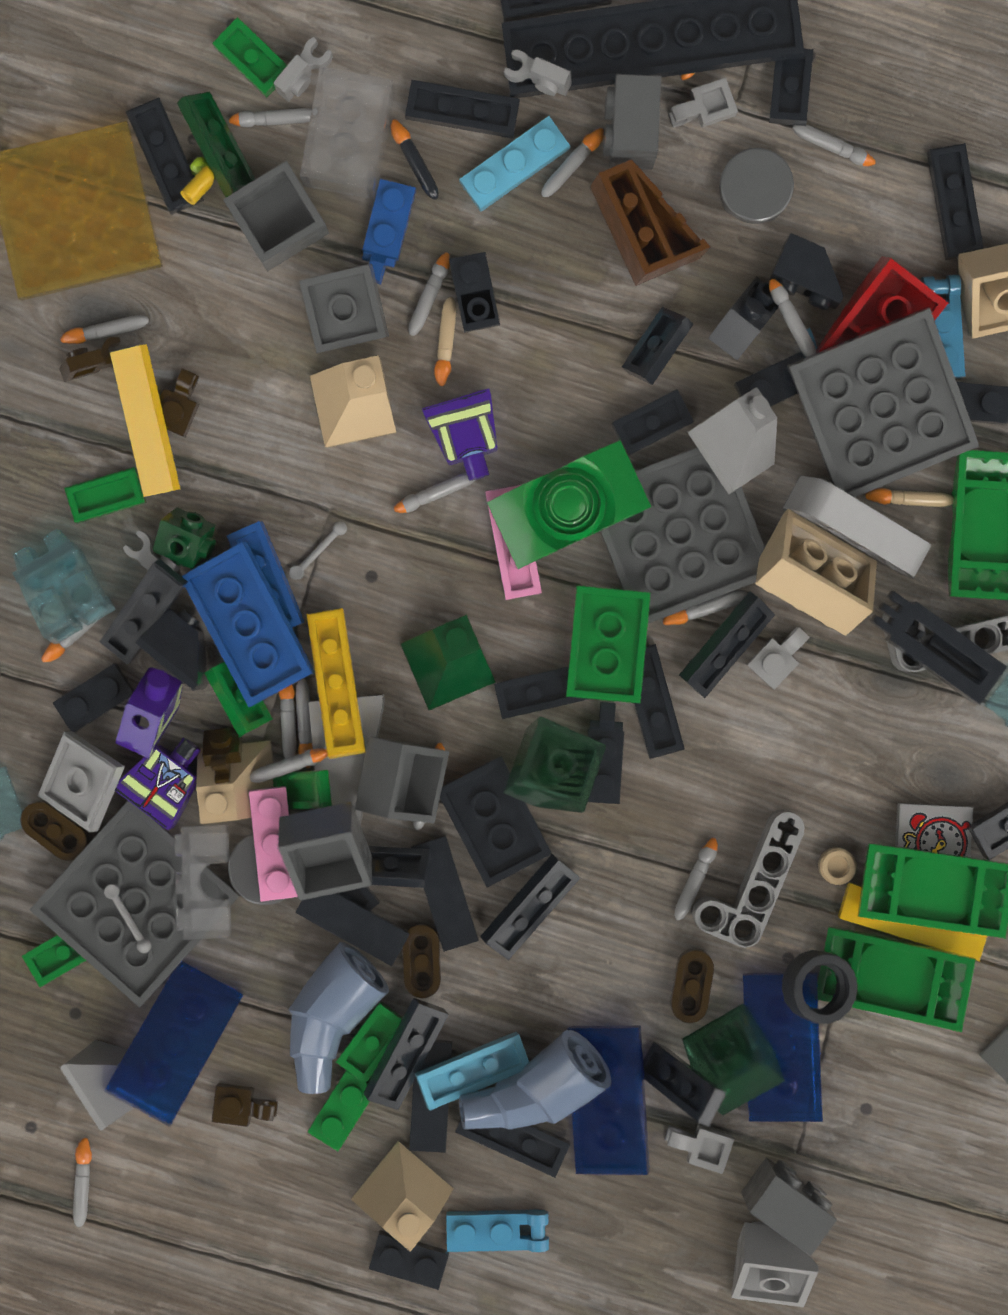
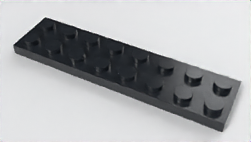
[501,0,804,98]

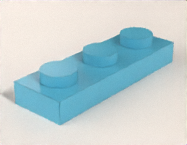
[459,116,570,212]
[415,1032,529,1110]

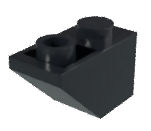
[768,233,844,310]
[449,252,500,333]
[709,276,779,360]

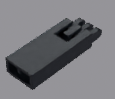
[869,590,1007,705]

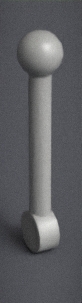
[289,521,347,580]
[104,884,151,953]

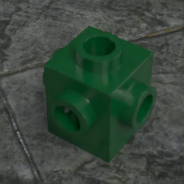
[153,507,216,569]

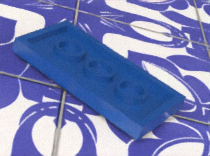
[182,542,315,707]

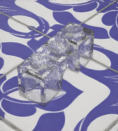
[175,825,232,940]

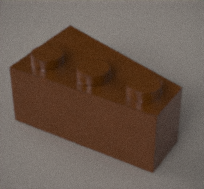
[590,159,711,286]

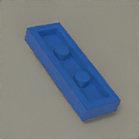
[226,521,305,628]

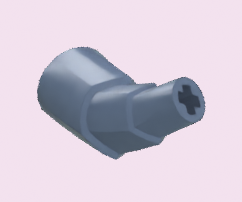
[288,942,389,1094]
[459,1030,611,1130]

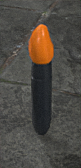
[391,119,439,200]

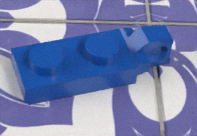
[362,179,416,285]

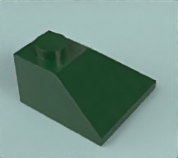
[400,615,496,711]

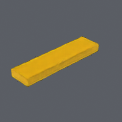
[110,344,180,497]
[307,608,366,759]
[838,882,987,962]

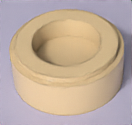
[818,847,856,885]

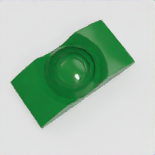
[487,440,651,569]
[948,450,1008,600]
[857,843,1008,939]
[815,926,976,1032]

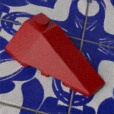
[816,256,948,353]

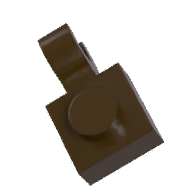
[59,337,121,382]
[160,368,200,438]
[202,727,242,784]
[212,1083,278,1127]

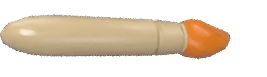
[434,297,456,386]
[865,488,954,507]

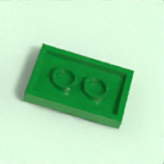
[566,586,651,703]

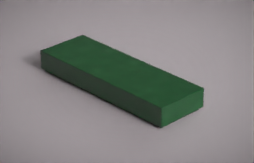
[177,92,256,197]

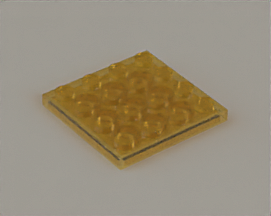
[0,121,163,301]

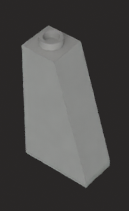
[308,694,385,825]

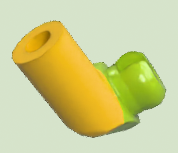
[180,157,215,205]

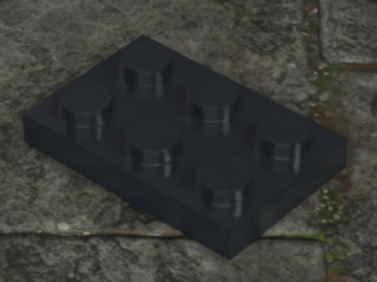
[440,756,552,888]

